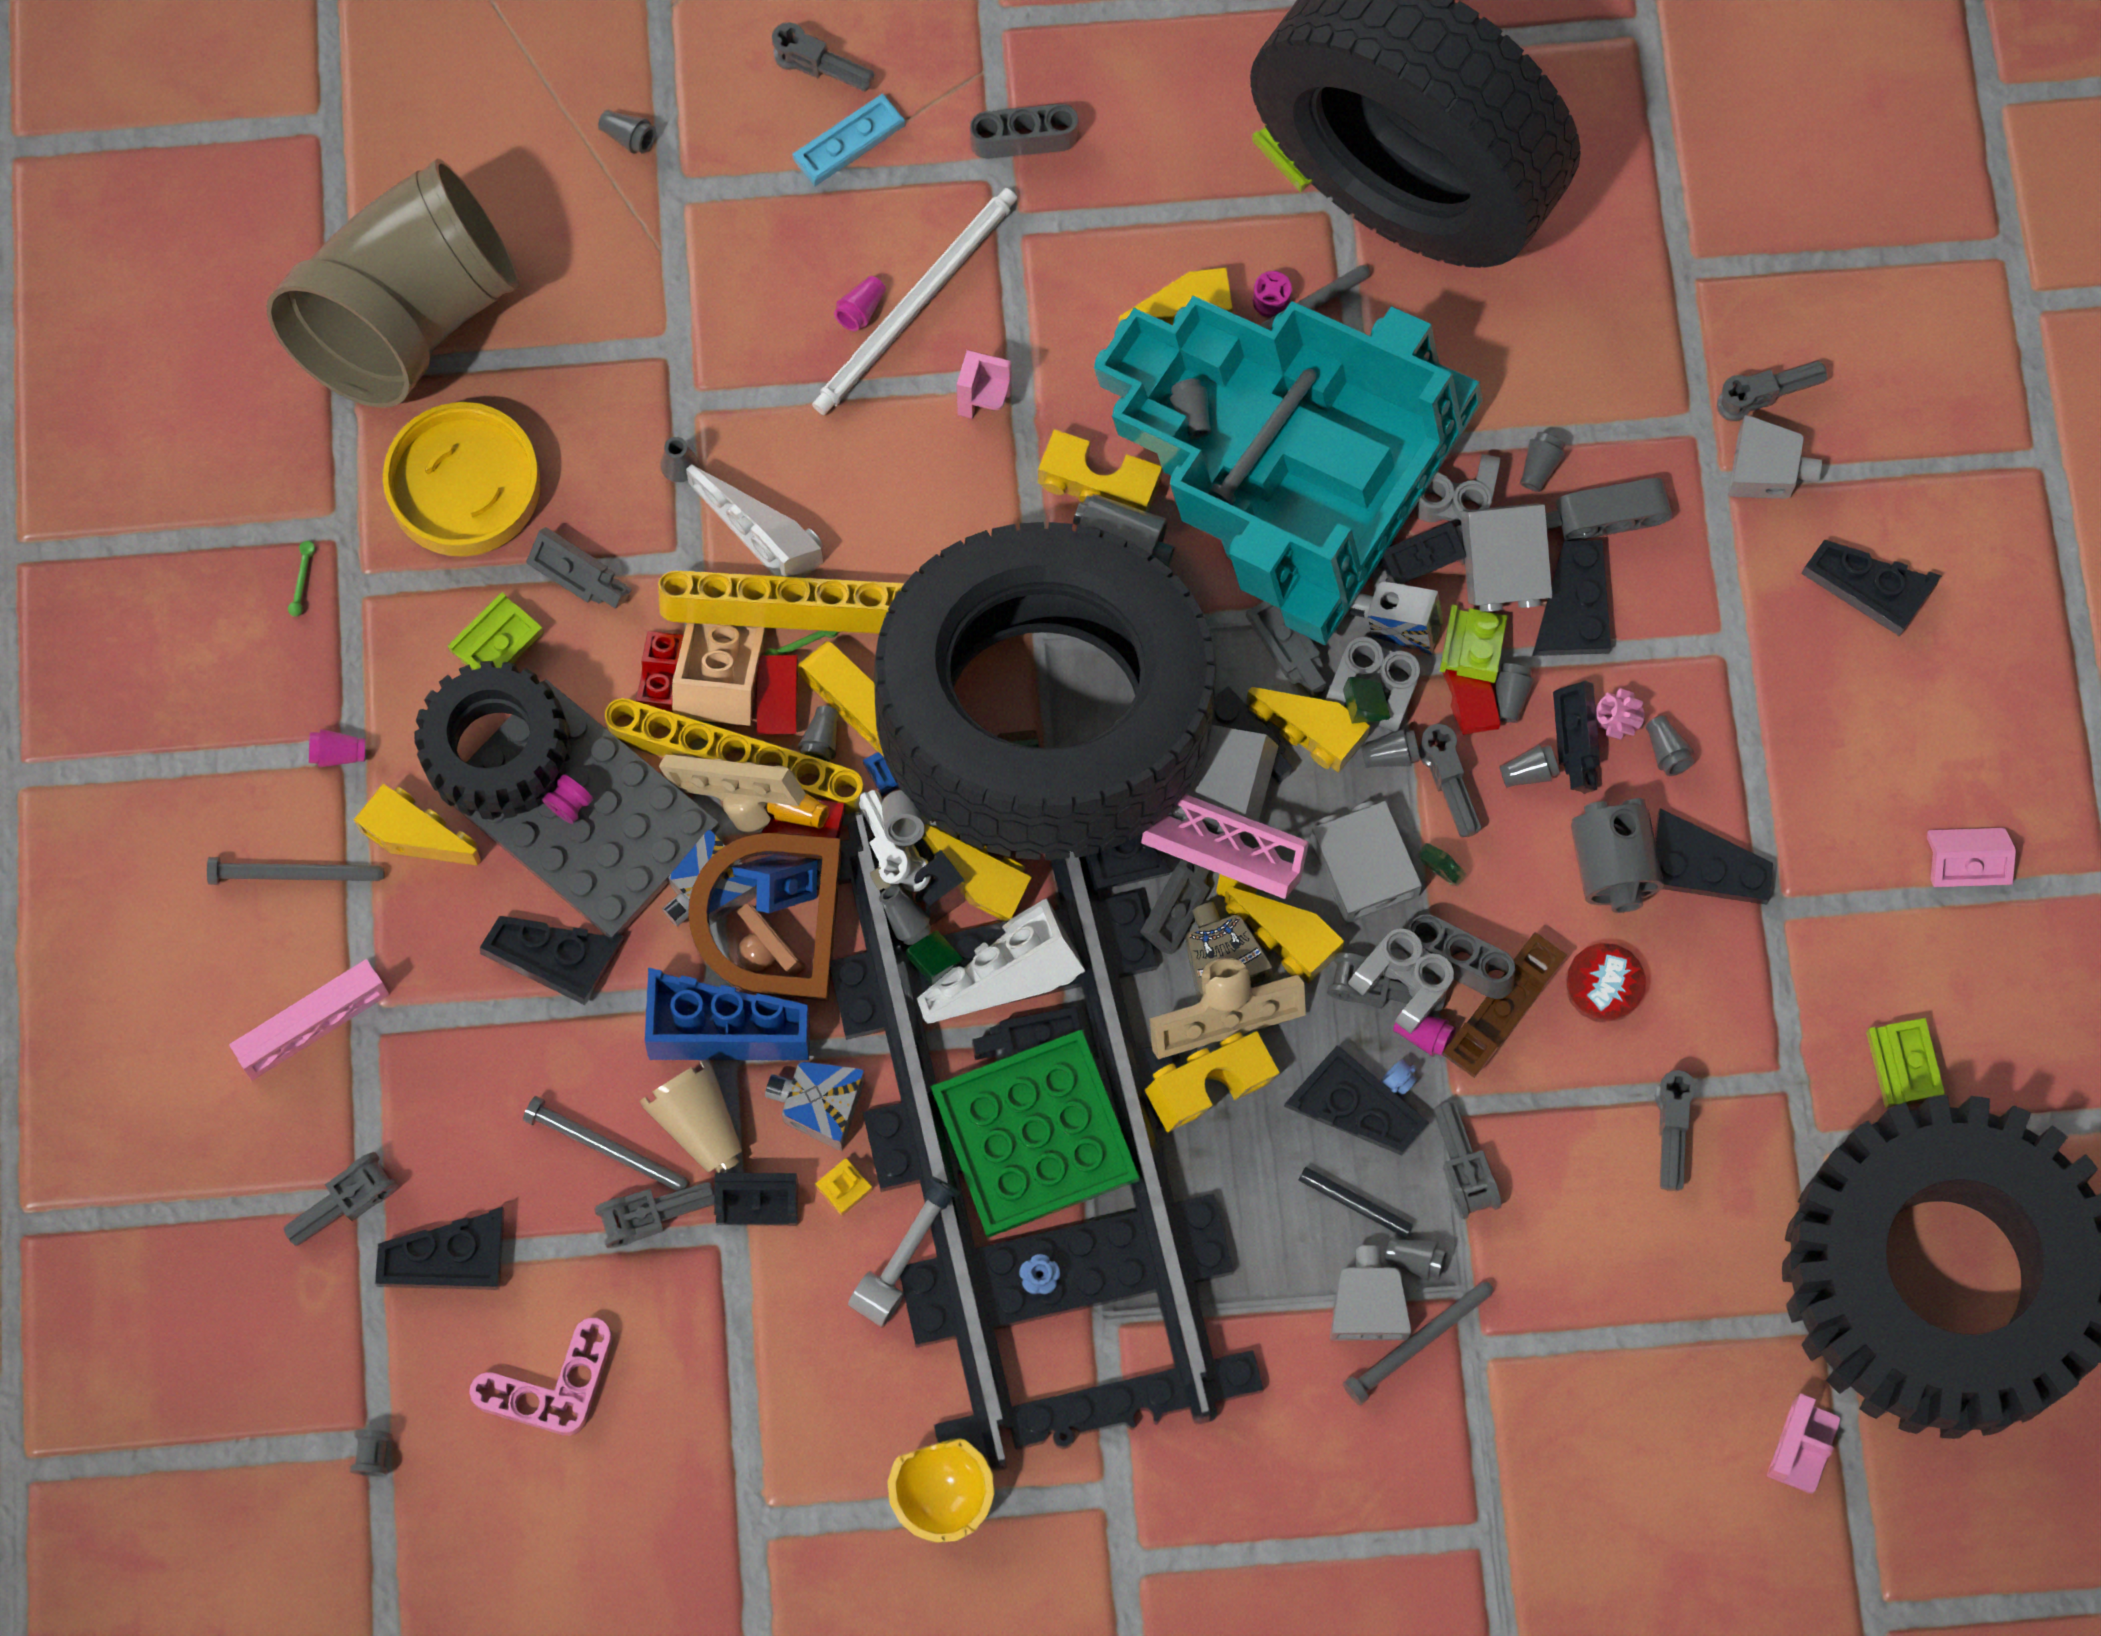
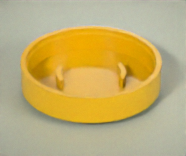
[383,402,541,557]

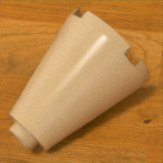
[639,1058,742,1173]

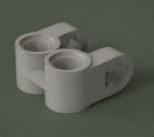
[1413,454,1501,526]
[1326,637,1420,732]
[1348,928,1454,1034]

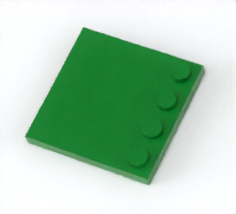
[931,1030,1140,1238]

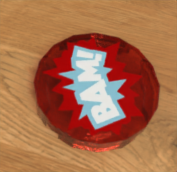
[1566,943,1646,1022]

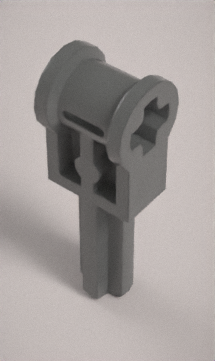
[772,22,875,91]
[1717,361,1827,422]
[1419,724,1481,837]
[1327,952,1446,1011]
[1655,1070,1696,1191]
[1434,1102,1501,1220]
[283,1152,398,1246]
[594,1182,715,1248]

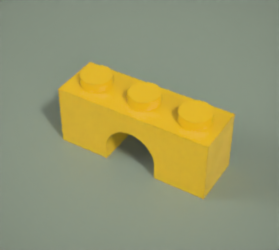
[1038,429,1162,512]
[1145,1031,1280,1133]

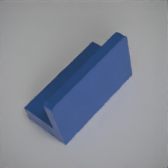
[733,855,818,913]

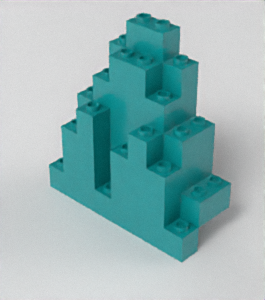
[1094,296,1483,646]

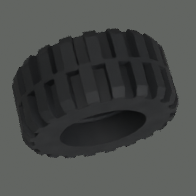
[414,661,572,820]

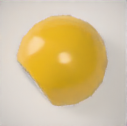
[888,1438,994,1542]

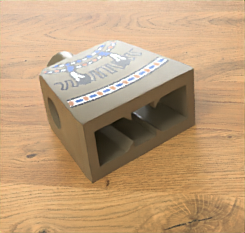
[1185,902,1271,1002]

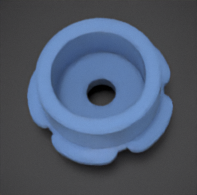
[1381,1060,1417,1096]
[1020,1254,1060,1294]

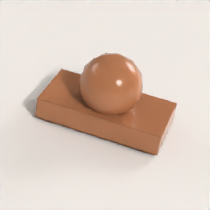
[737,903,805,976]

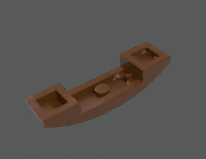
[1442,932,1567,1078]

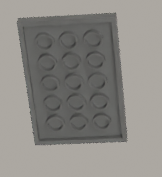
[453,679,720,939]

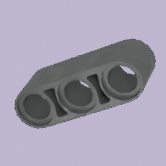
[970,104,1078,159]
[1555,478,1673,541]
[1409,914,1515,999]

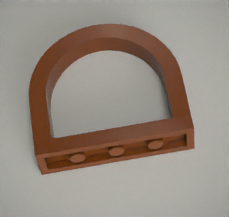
[689,833,843,1001]

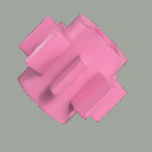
[1596,688,1644,740]

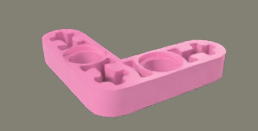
[469,1318,612,1436]

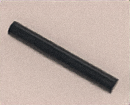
[1298,1167,1413,1238]

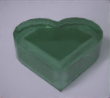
[1418,843,1467,886]

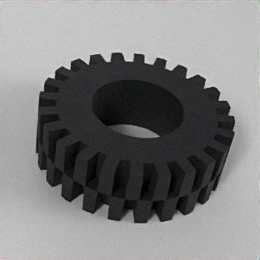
[1782,1095,2101,1439]

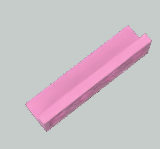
[1141,794,1309,899]
[229,959,389,1081]

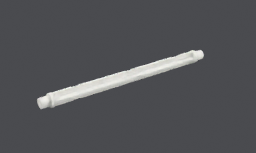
[812,188,1017,415]

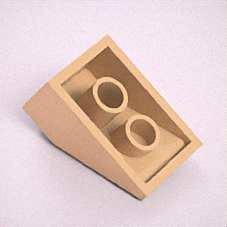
[672,623,767,726]

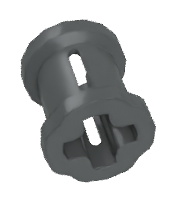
[350,1429,392,1477]

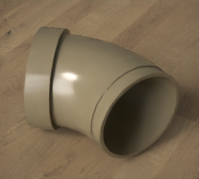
[266,159,519,408]

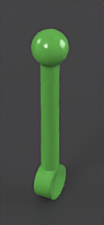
[288,541,316,617]
[764,631,839,655]

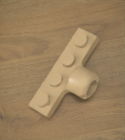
[659,754,806,833]
[1150,958,1306,1059]

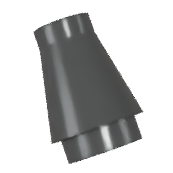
[598,110,656,154]
[1170,379,1211,439]
[1520,432,1565,492]
[660,437,699,482]
[1496,663,1534,723]
[798,706,839,762]
[1646,716,1694,776]
[1361,728,1420,768]
[1499,744,1560,788]
[879,885,931,945]
[1385,1238,1448,1281]

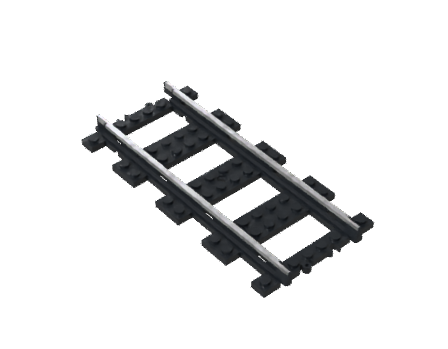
[808,811,1263,1471]

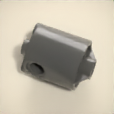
[1073,494,1175,568]
[1571,798,1664,913]

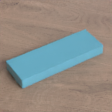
[792,93,905,187]

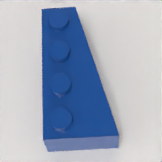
[644,967,810,1060]

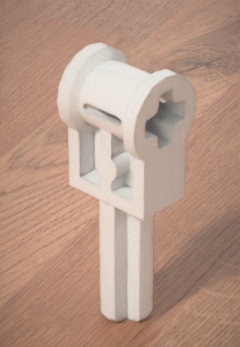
[859,790,931,892]

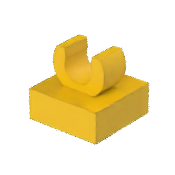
[815,1158,873,1216]

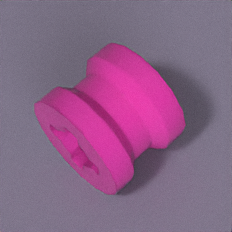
[1253,271,1292,318]
[542,775,593,824]

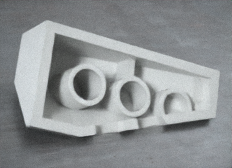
[686,465,823,578]
[917,898,1085,1024]

